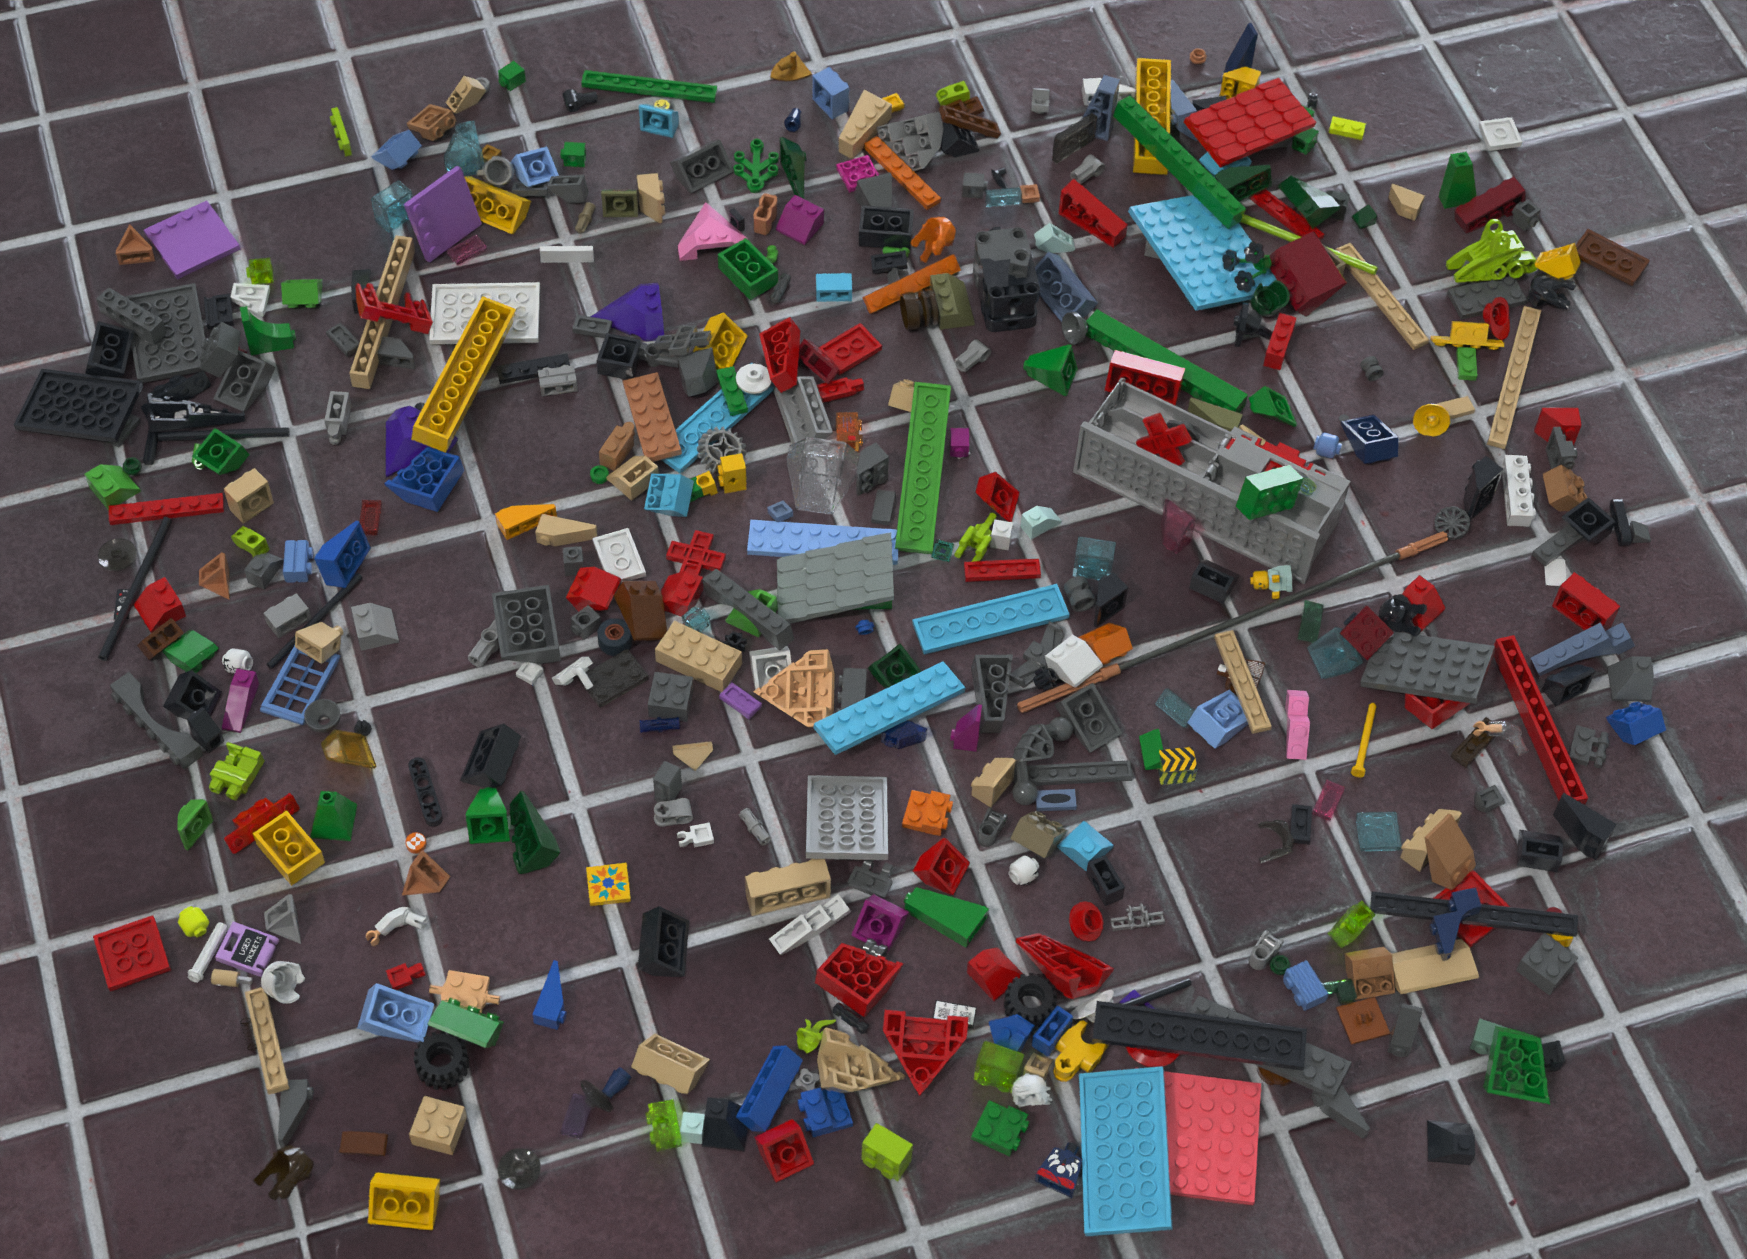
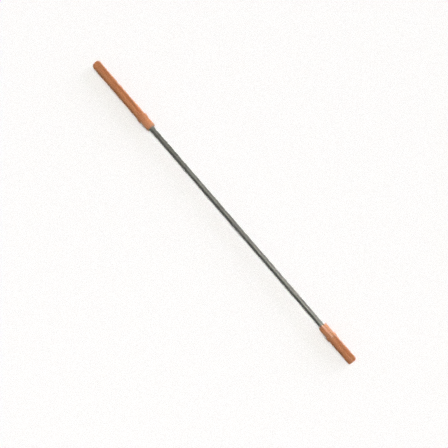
[1017,531,1448,713]

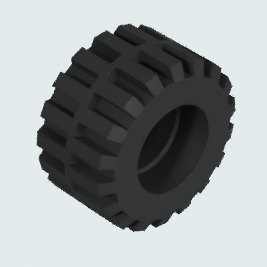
[1004,973,1057,1031]
[414,1031,469,1090]

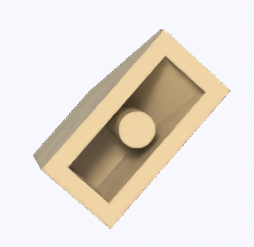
[1389,184,1425,221]

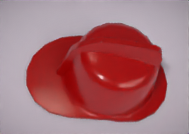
[1483,297,1510,340]

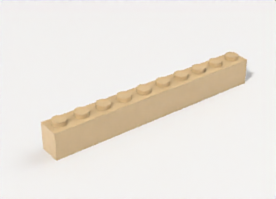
[350,235,415,389]

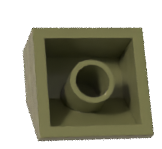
[601,189,639,217]

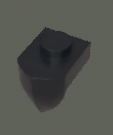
[1542,1040,1567,1072]

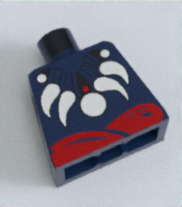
[1035,1142,1082,1198]

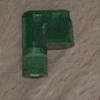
[1322,978,1357,1005]

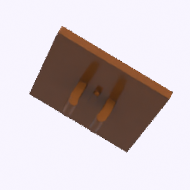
[1336,997,1390,1045]

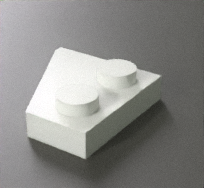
[231,283,270,317]

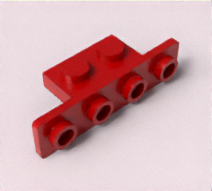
[224,793,300,854]

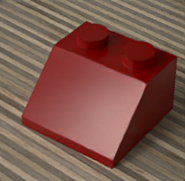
[1534,408,1582,446]
[566,567,621,612]
[660,571,704,619]
[134,577,186,633]
[754,1119,814,1182]

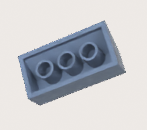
[1035,252,1098,322]

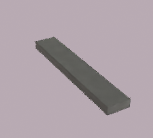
[1014,760,1133,786]

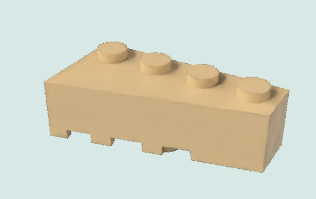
[839,90,892,159]

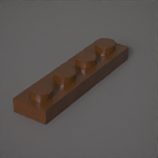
[938,105,1001,139]

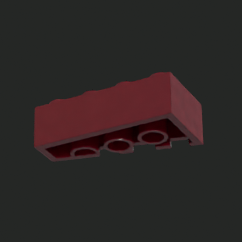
[1454,176,1526,234]

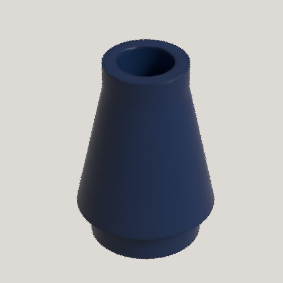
[784,108,801,132]
[601,1067,632,1099]

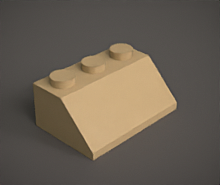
[1400,809,1462,872]
[631,1033,710,1094]

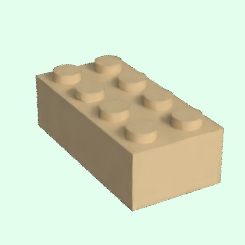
[655,620,742,692]
[745,859,831,916]

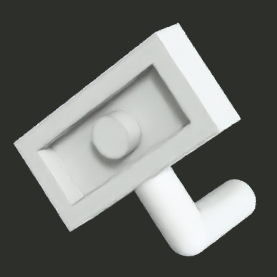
[552,657,593,689]

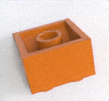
[1078,623,1133,665]

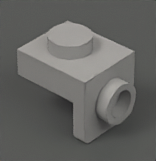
[1031,88,1050,114]

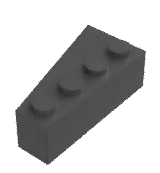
[971,655,1013,733]

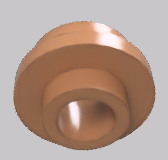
[1190,48,1207,64]

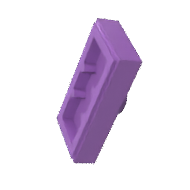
[719,683,762,719]

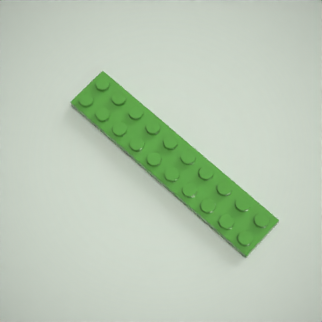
[895,382,951,554]

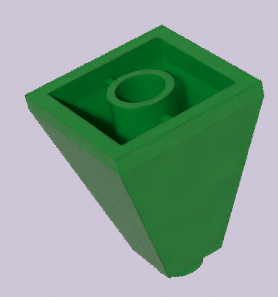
[1023,345,1078,396]
[466,787,510,844]
[310,791,357,841]

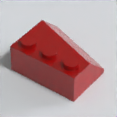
[815,943,904,1018]

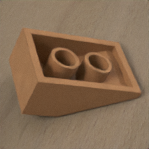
[1424,813,1476,890]

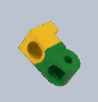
[690,471,718,502]

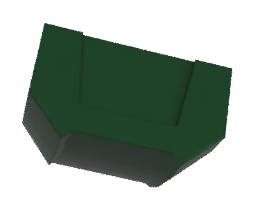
[867,643,922,689]

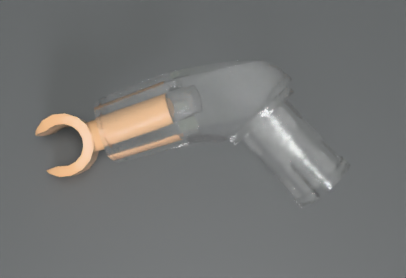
[1473,721,1529,756]

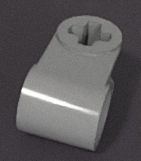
[654,798,693,827]
[1249,930,1284,970]

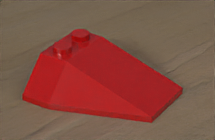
[1015,933,1114,999]

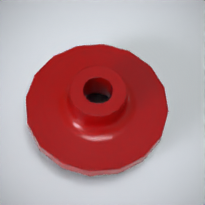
[1069,901,1103,942]

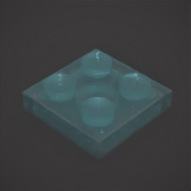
[1355,812,1402,851]

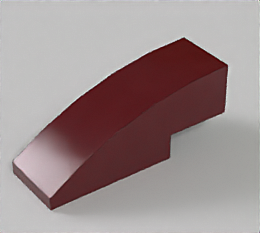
[799,338,839,384]

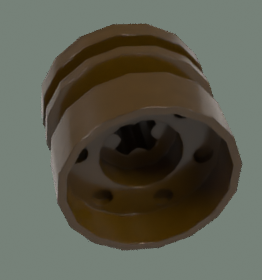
[900,289,938,331]

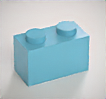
[816,273,852,302]

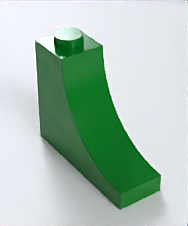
[240,306,296,355]

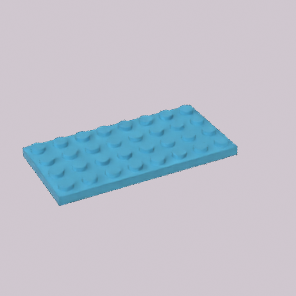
[1079,1066,1172,1236]

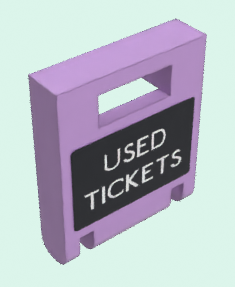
[215,922,279,977]

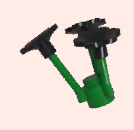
[1222,242,1271,292]

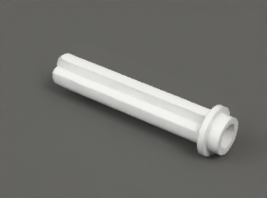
[188,922,228,983]

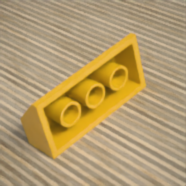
[464,176,531,234]

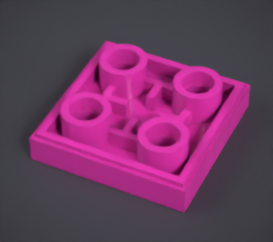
[836,155,879,192]

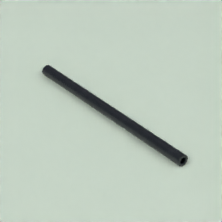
[98,517,172,661]

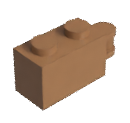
[599,422,635,471]

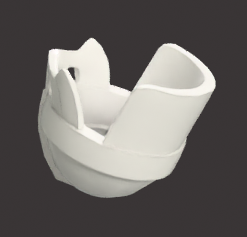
[261,961,305,1004]

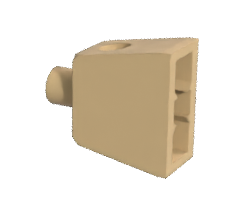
[295,622,343,664]

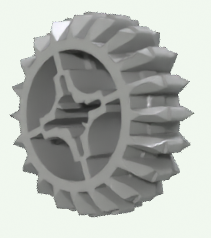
[697,426,747,474]

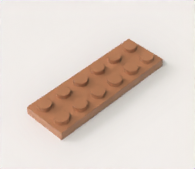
[622,372,682,462]

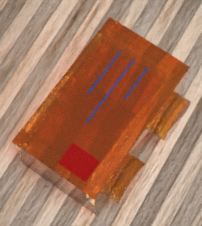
[836,412,863,453]

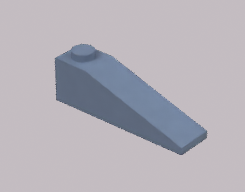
[1170,80,1198,141]

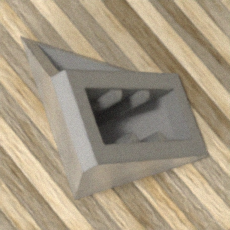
[264,894,301,944]

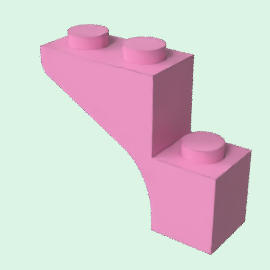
[1285,690,1310,760]

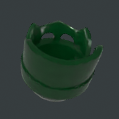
[1250,280,1290,317]

